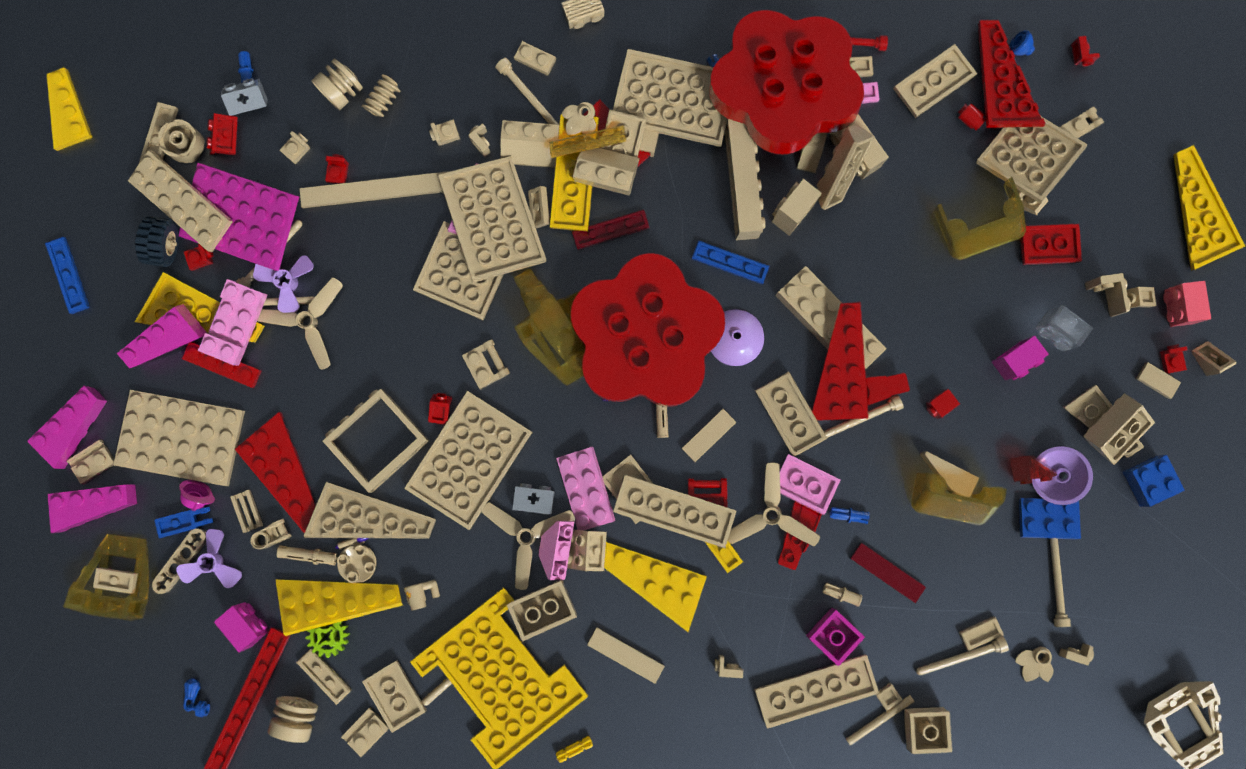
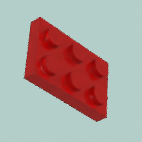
[1020,224,1082,265]

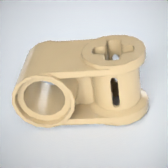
[251,519,292,549]

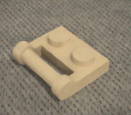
[462,340,510,389]

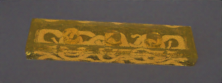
[549,125,626,158]

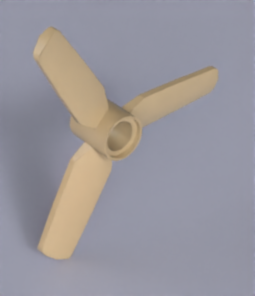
[257,278,343,370]
[728,462,820,546]
[482,503,575,590]

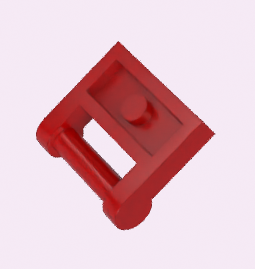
[688,478,728,508]

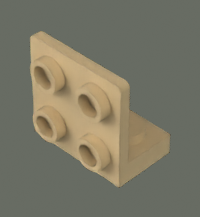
[1085,273,1131,317]
[567,529,607,571]

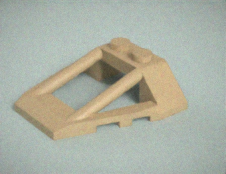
[1144,681,1223,769]

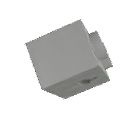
[221,78,268,116]
[512,483,555,514]

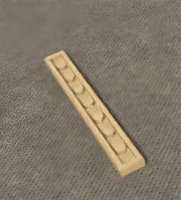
[300,171,450,208]

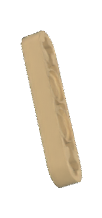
[152,528,206,594]

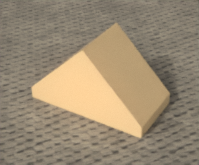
[1192,341,1236,376]

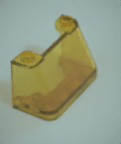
[912,473,1007,525]

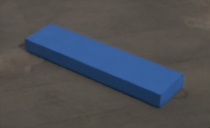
[45,237,90,314]
[692,240,769,285]

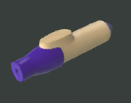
[335,538,369,550]

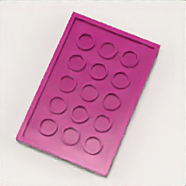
[179,163,299,271]

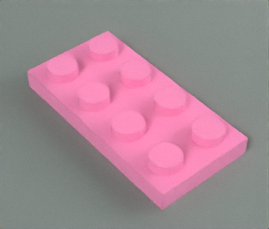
[556,447,616,531]

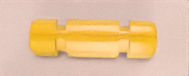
[556,736,593,763]

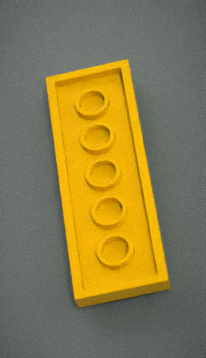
[550,114,599,231]

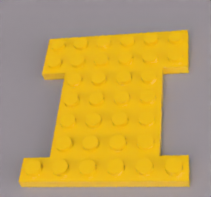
[410,587,588,769]

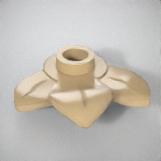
[562,102,596,139]
[1015,647,1053,682]

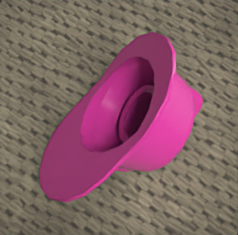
[179,480,215,511]

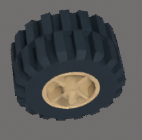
[135,216,179,267]

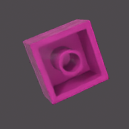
[992,336,1049,380]
[214,602,269,652]
[806,608,865,667]

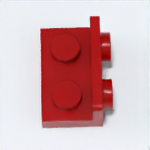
[206,113,238,155]

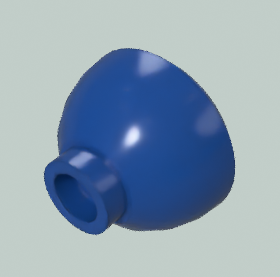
[1009,30,1035,56]

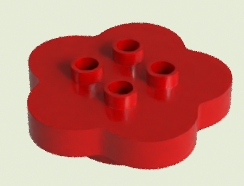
[709,10,864,154]
[571,253,725,407]

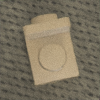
[429,119,460,146]
[468,124,490,158]
[280,131,310,164]
[1014,190,1048,215]
[1126,287,1156,309]
[1059,643,1094,666]
[715,655,743,678]

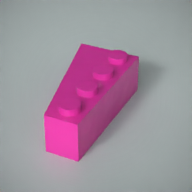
[27,386,107,469]
[48,485,137,533]

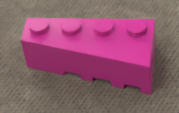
[117,304,207,369]

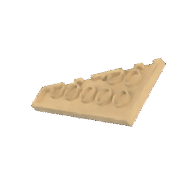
[304,482,436,539]

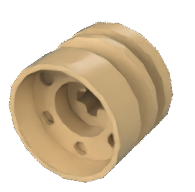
[311,58,363,110]
[268,696,318,743]

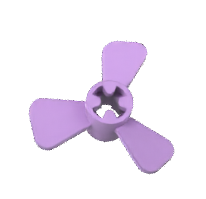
[253,256,314,313]
[176,529,242,588]

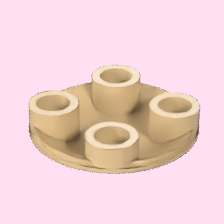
[337,544,377,583]

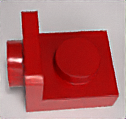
[1071,36,1100,67]
[325,154,349,184]
[184,243,214,271]
[1160,344,1187,374]
[428,393,452,425]

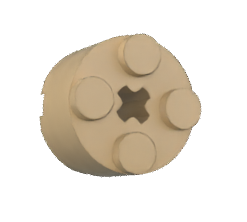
[158,119,204,163]

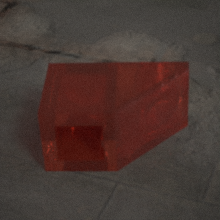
[1010,455,1057,484]

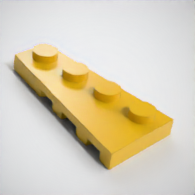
[47,67,92,151]

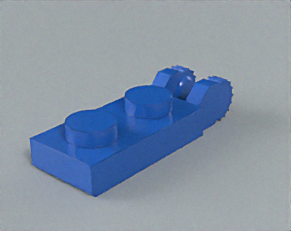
[154,507,213,538]

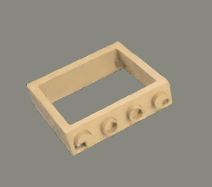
[323,389,430,493]

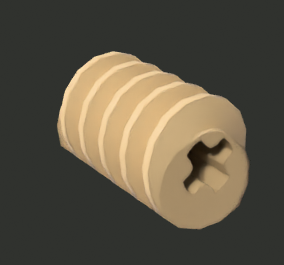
[362,74,400,117]

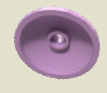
[711,309,764,366]
[1031,446,1093,505]

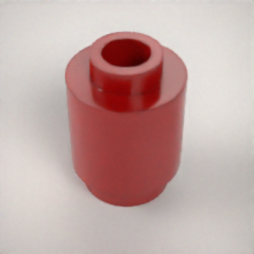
[958,103,986,131]

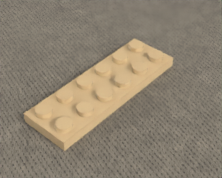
[128,150,233,252]
[613,475,737,548]
[754,654,879,729]

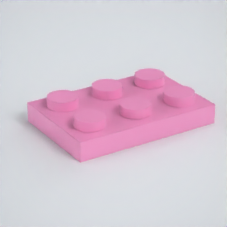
[780,454,841,515]

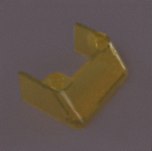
[934,177,1026,260]

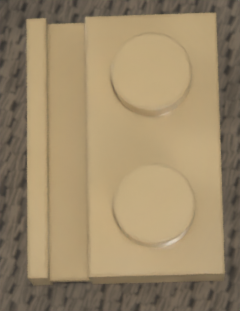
[67,440,115,484]
[341,707,389,757]

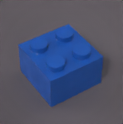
[1123,455,1185,507]

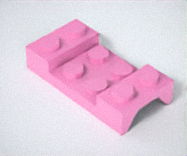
[198,279,267,366]

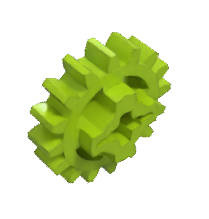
[305,621,350,658]

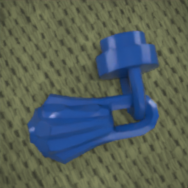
[183,678,210,717]

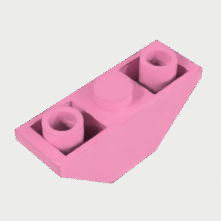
[539,521,574,580]

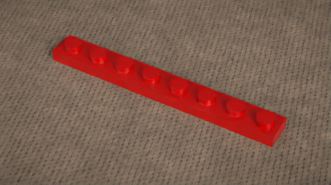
[204,627,291,769]

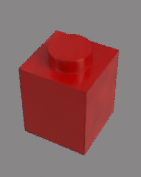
[926,389,960,419]

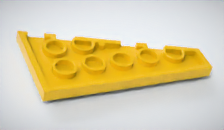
[1174,145,1245,271]

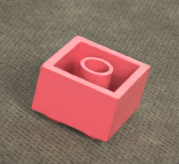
[1164,281,1211,327]

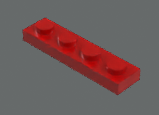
[182,342,261,388]

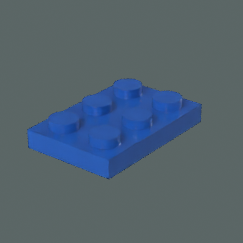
[1019,498,1081,539]

